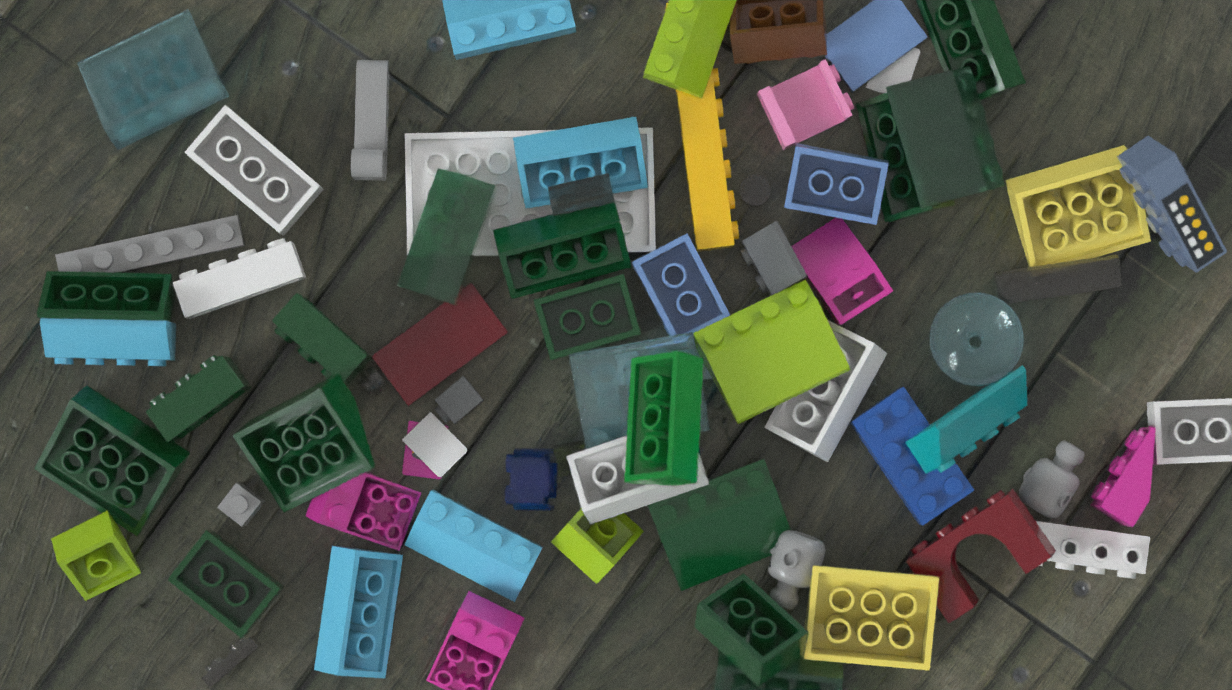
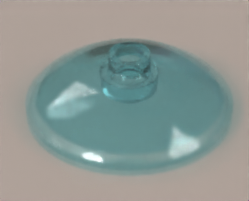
[929,293,1024,386]

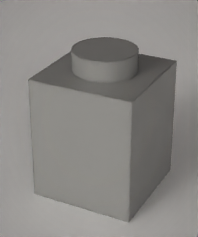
[217,482,265,527]

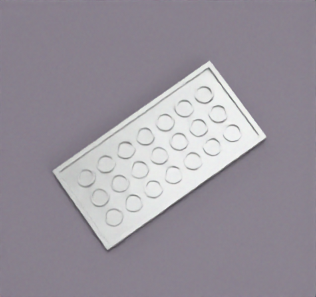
[405,128,656,258]

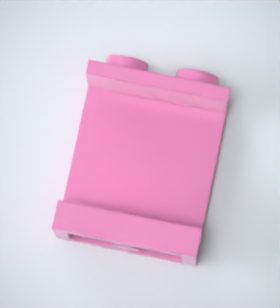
[757,59,854,150]

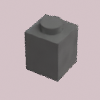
[435,376,485,424]

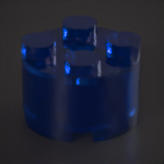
[505,448,557,511]

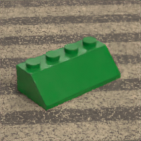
[624,351,704,486]

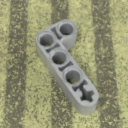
[351,60,389,181]

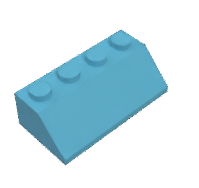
[442,0,576,60]
[513,117,648,209]
[40,318,176,366]
[405,490,543,602]
[314,546,403,678]

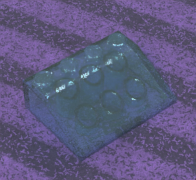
[77,9,229,150]
[569,332,710,449]

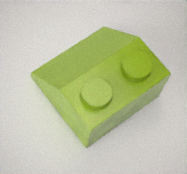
[551,508,644,584]
[51,511,141,601]

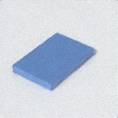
[825,0,928,93]

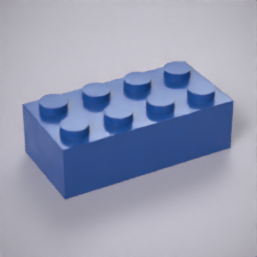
[850,386,974,526]

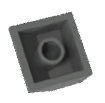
[739,221,807,296]

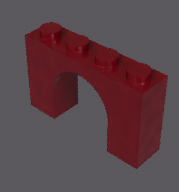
[906,489,1056,623]

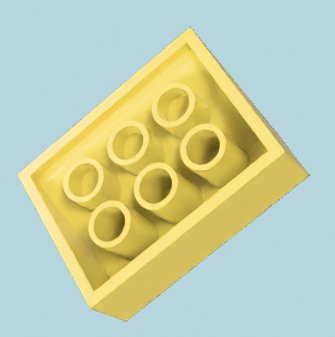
[1005,145,1151,276]
[803,565,939,671]

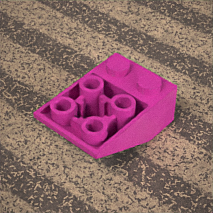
[791,218,893,326]
[1090,427,1156,527]
[305,472,421,551]
[426,591,525,690]

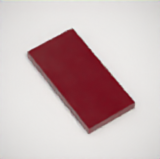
[371,283,508,406]

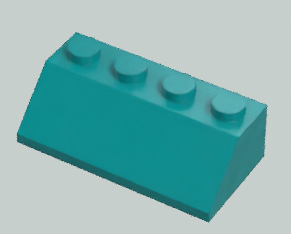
[905,365,1027,474]

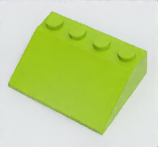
[693,280,850,424]

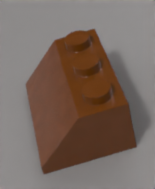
[730,0,827,64]

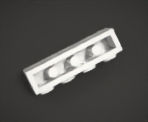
[173,238,306,319]
[1036,521,1150,579]

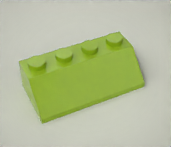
[643,0,737,98]

